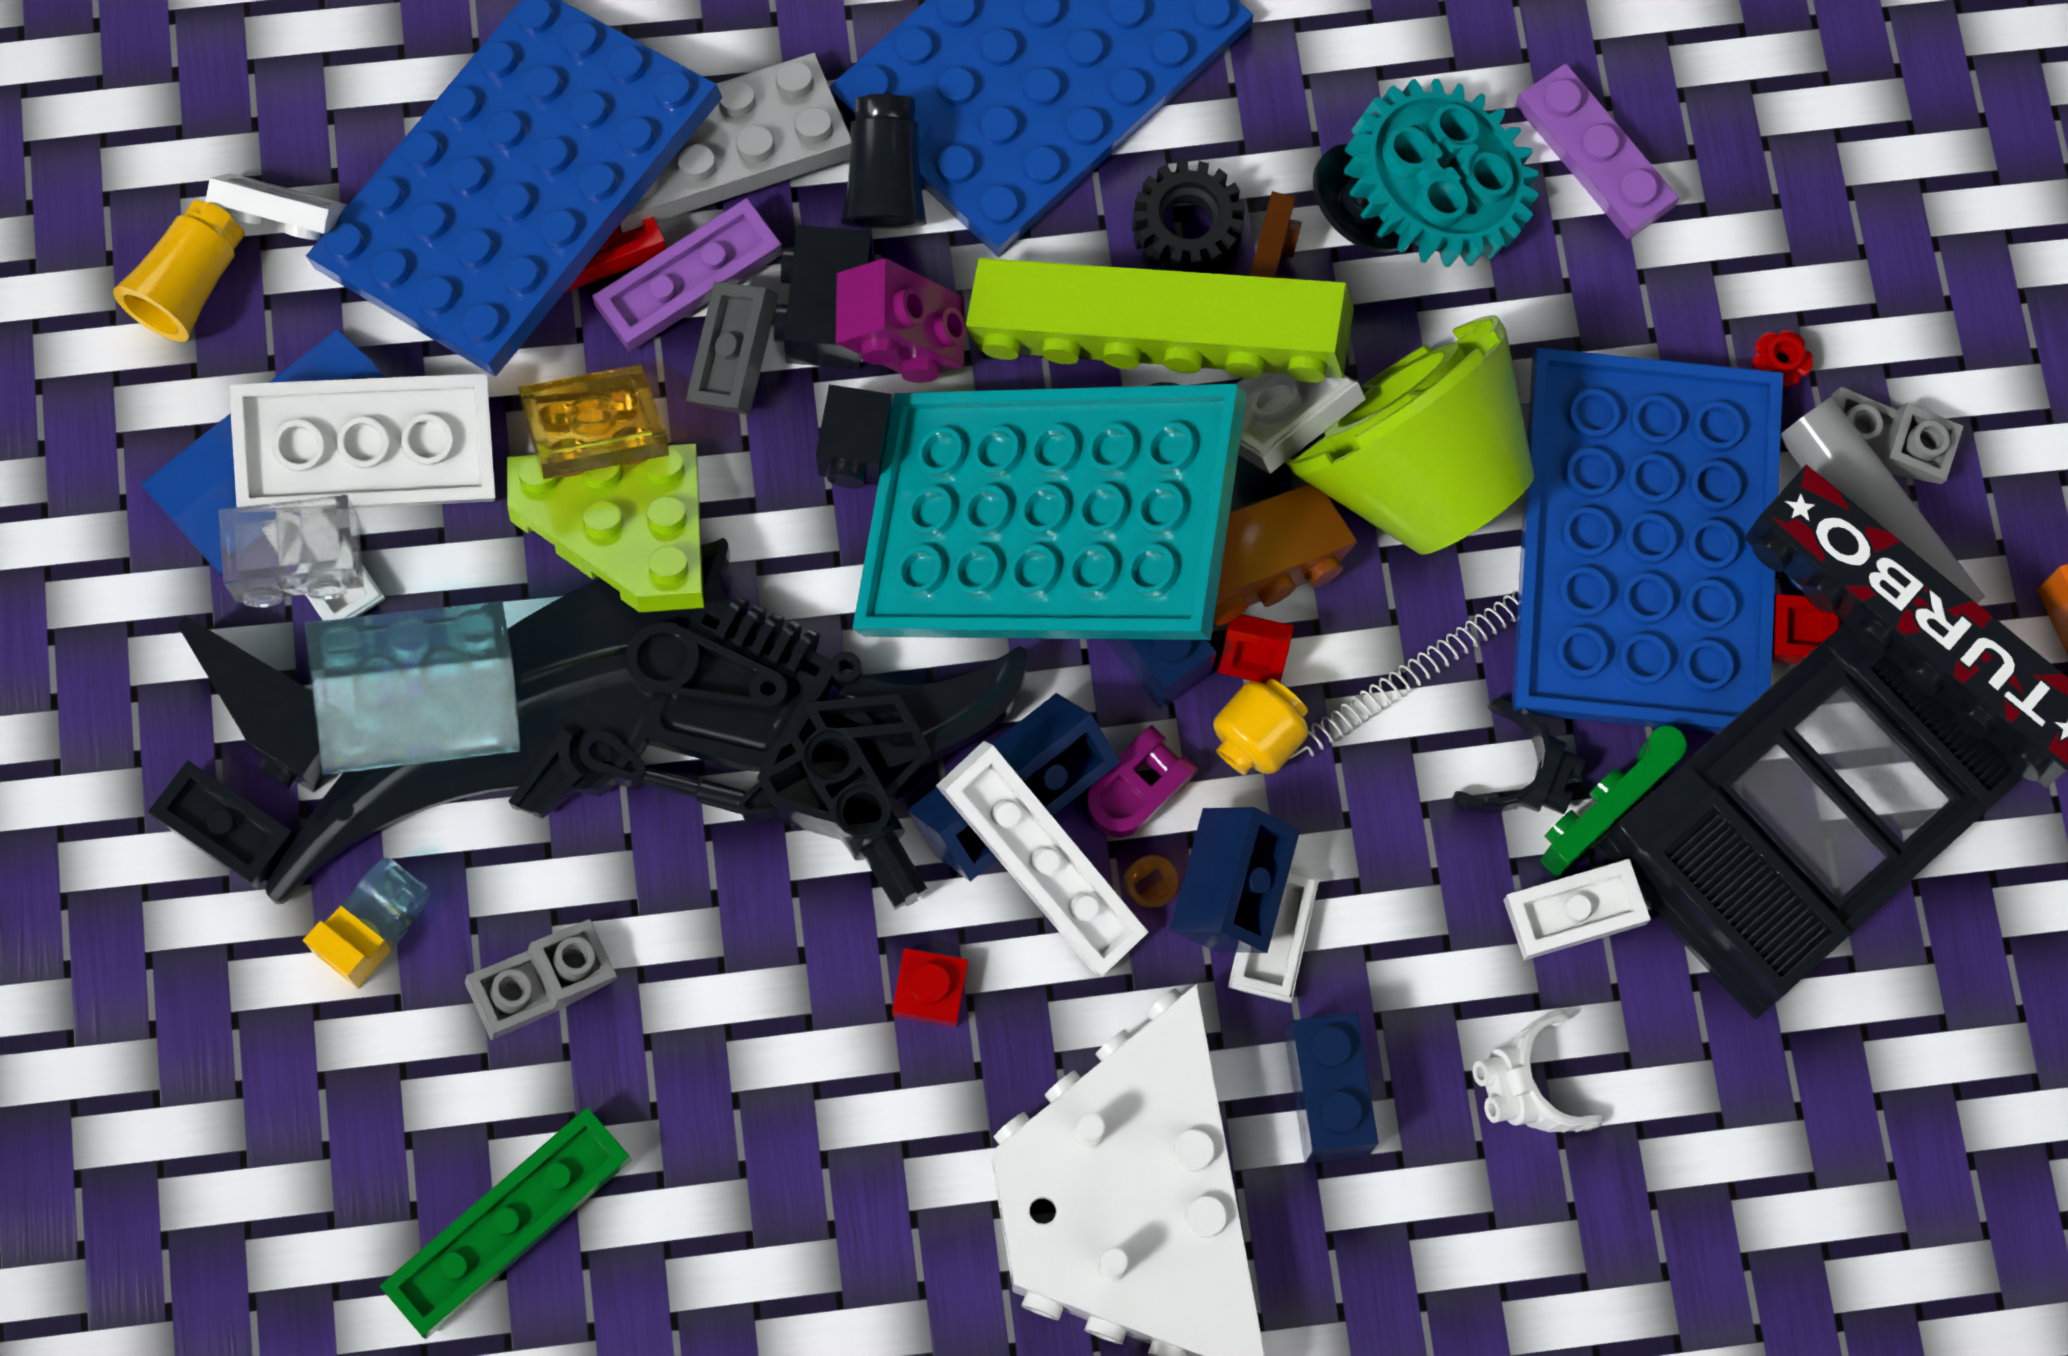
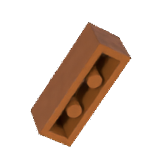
[1214,484,1357,626]

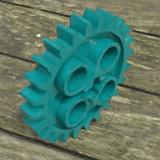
[1344,78,1539,267]

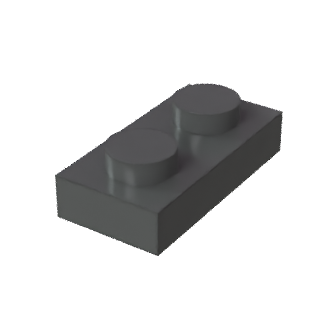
[686,282,778,415]

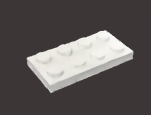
[229,373,495,514]

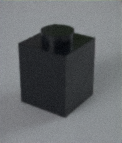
[816,384,892,489]

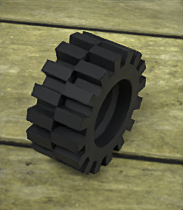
[1132,160,1245,273]

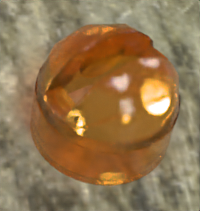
[1124,855,1178,908]

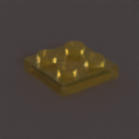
[518,364,669,479]

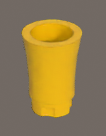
[113,199,245,342]

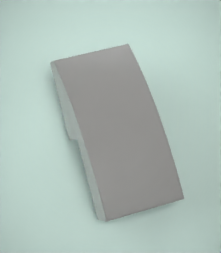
[1831,387,1964,484]
[465,919,617,1041]

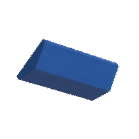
[141,329,385,577]

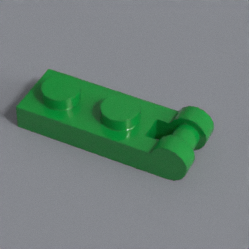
[1539,726,1687,879]

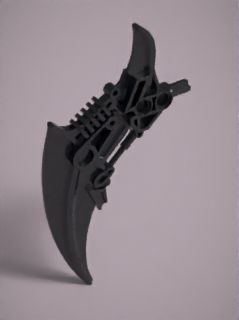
[266,538,1027,910]

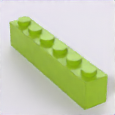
[966,258,1354,383]

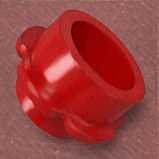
[1752,330,1813,388]

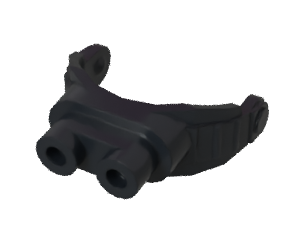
[1452,698,1586,815]

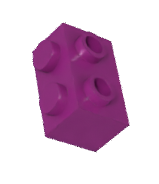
[836,258,966,383]

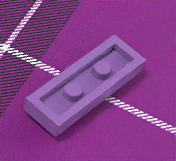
[1515,63,1679,240]
[593,198,782,352]

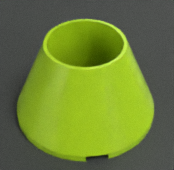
[1286,315,1534,555]

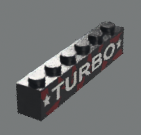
[1744,464,2068,788]

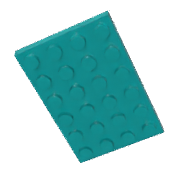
[852,384,1247,640]

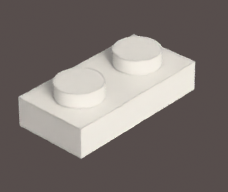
[205,173,347,240]
[1503,859,1651,961]

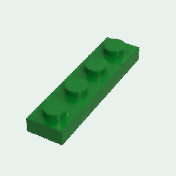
[380,1107,632,1339]

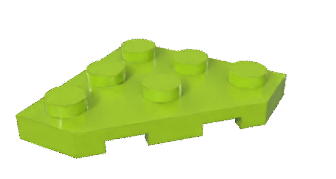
[507,444,704,612]

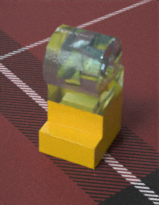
[303,857,431,989]

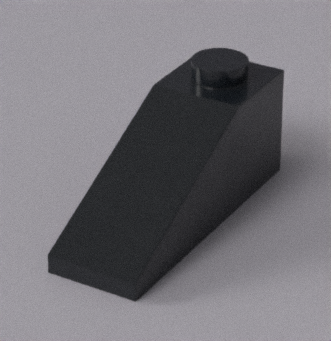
[178,616,357,793]

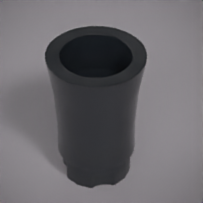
[841,94,927,229]

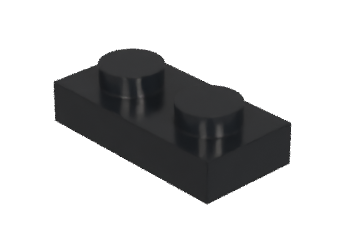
[148,760,295,889]

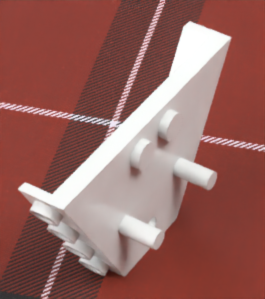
[991,984,1265,1356]

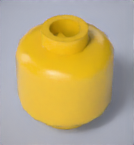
[1213,679,1308,775]

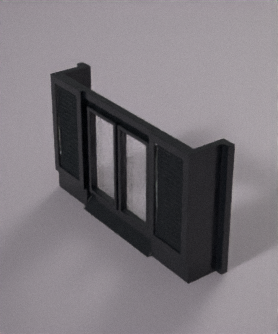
[1594,623,2023,1020]

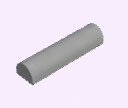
[1781,396,1985,603]

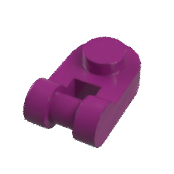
[1086,725,1199,838]

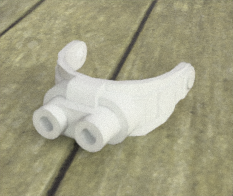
[1473,1010,1603,1133]

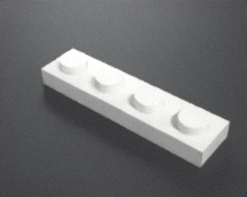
[936,741,1148,977]

